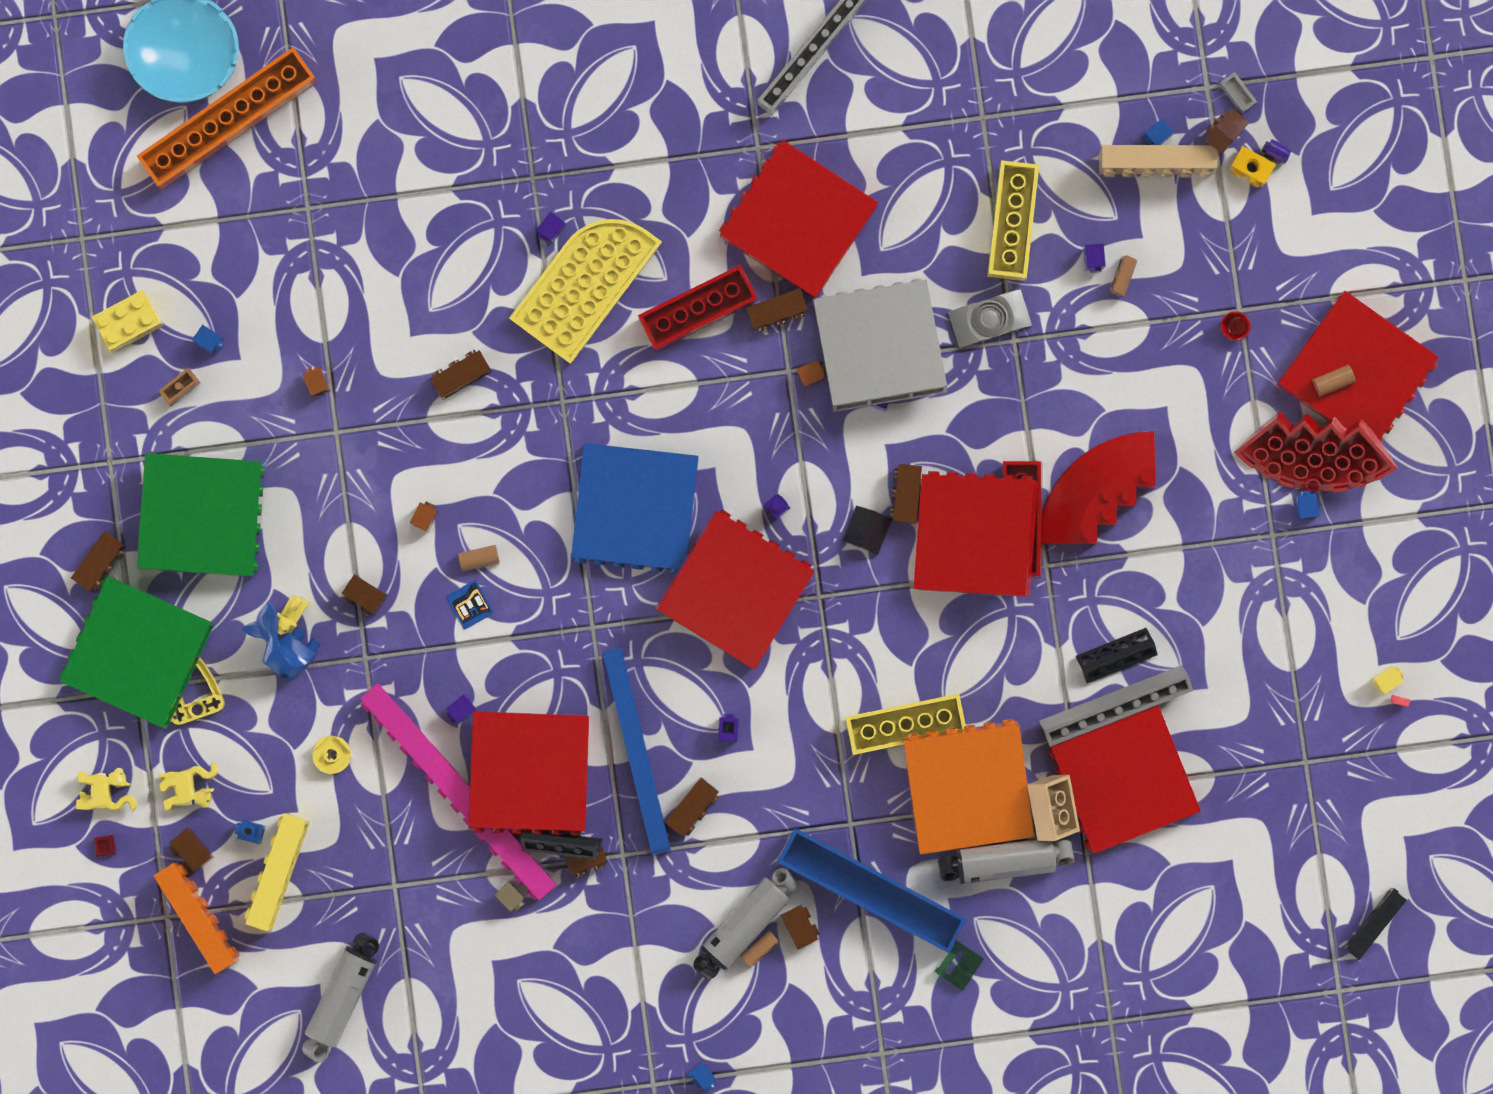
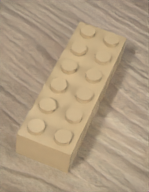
[1099,145,1217,178]

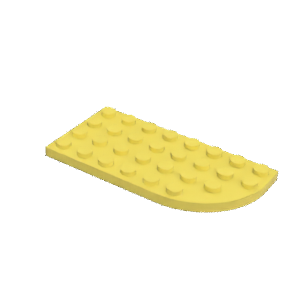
[509,219,662,364]

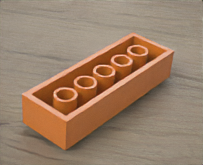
[153,863,240,974]

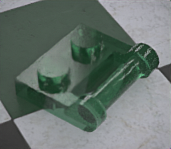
[934,940,984,991]

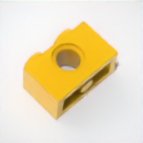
[1229,146,1276,187]

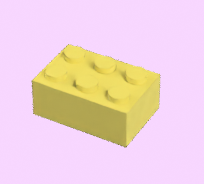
[92,290,163,353]

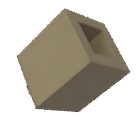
[494,881,525,912]

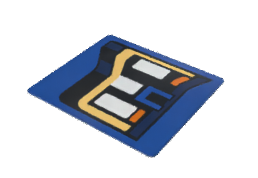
[446,580,494,629]

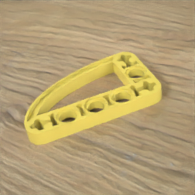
[171,658,225,725]

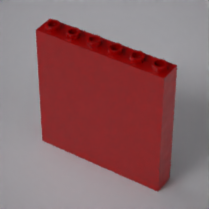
[719,140,879,299]
[1276,291,1439,443]
[913,471,1038,597]
[655,509,814,669]
[1048,705,1201,854]
[468,711,589,836]

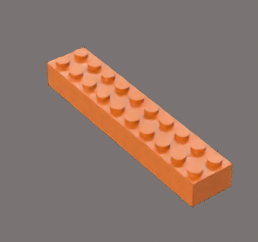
[137,47,317,191]

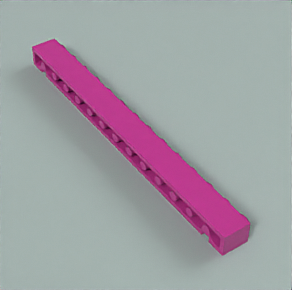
[360,683,557,900]

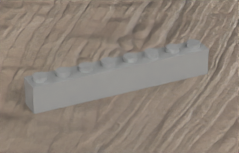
[757,0,868,116]
[1039,665,1193,747]

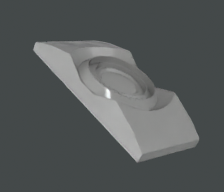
[948,289,1032,349]

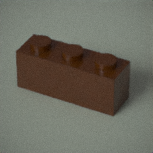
[1204,108,1250,154]
[746,289,808,333]
[430,350,492,400]
[889,464,922,525]
[71,531,126,592]
[665,777,720,837]

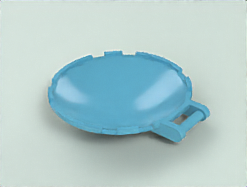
[123,0,239,103]

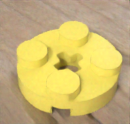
[313,736,352,774]

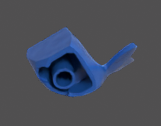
[242,603,321,681]

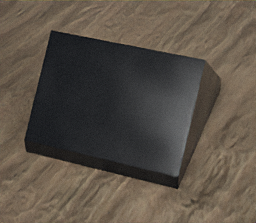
[842,506,892,555]

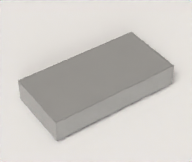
[1219,72,1257,114]

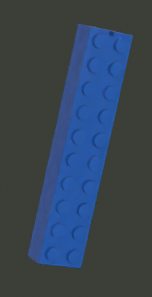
[777,828,967,953]

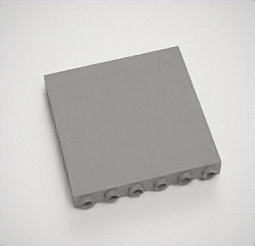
[813,279,947,412]

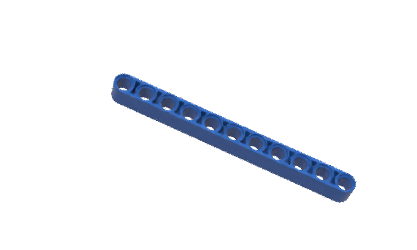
[603,647,671,856]

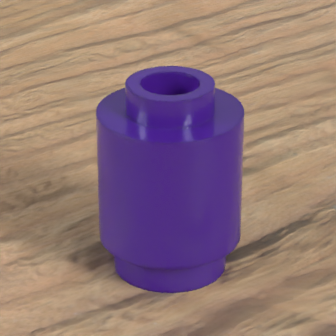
[1262,139,1292,164]

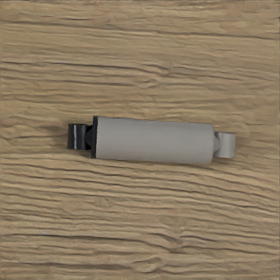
[938,839,1075,884]
[693,868,798,979]
[302,932,379,1063]

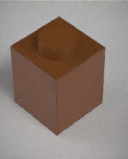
[796,360,826,388]
[302,366,330,398]
[410,501,438,532]

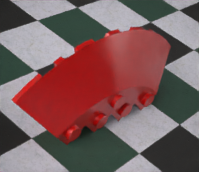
[1234,411,1398,492]
[1042,431,1156,545]

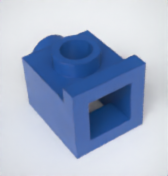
[235,820,266,844]
[687,1061,717,1093]

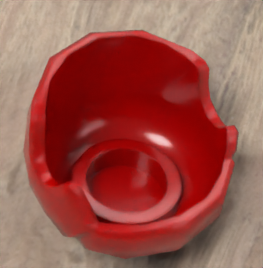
[1220,311,1251,341]

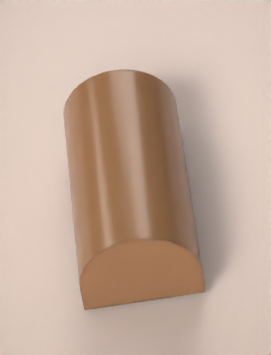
[1109,255,1137,297]
[1312,365,1356,398]
[158,367,201,407]
[458,545,500,572]
[741,930,779,967]

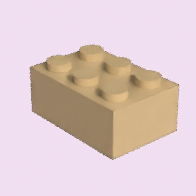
[1027,775,1080,841]

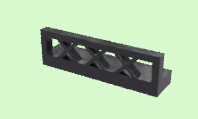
[1075,628,1158,683]
[520,831,603,860]
[1343,888,1407,960]

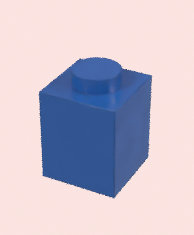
[1143,118,1174,145]
[192,324,224,355]
[1294,491,1320,520]

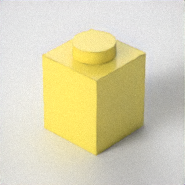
[1371,666,1404,695]

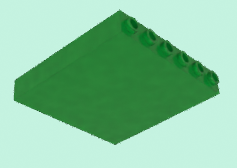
[137,453,265,577]
[60,576,215,729]

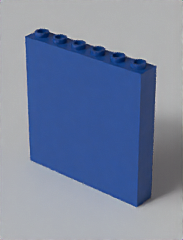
[571,443,699,574]

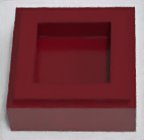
[94,835,116,857]

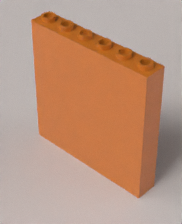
[903,719,1035,854]

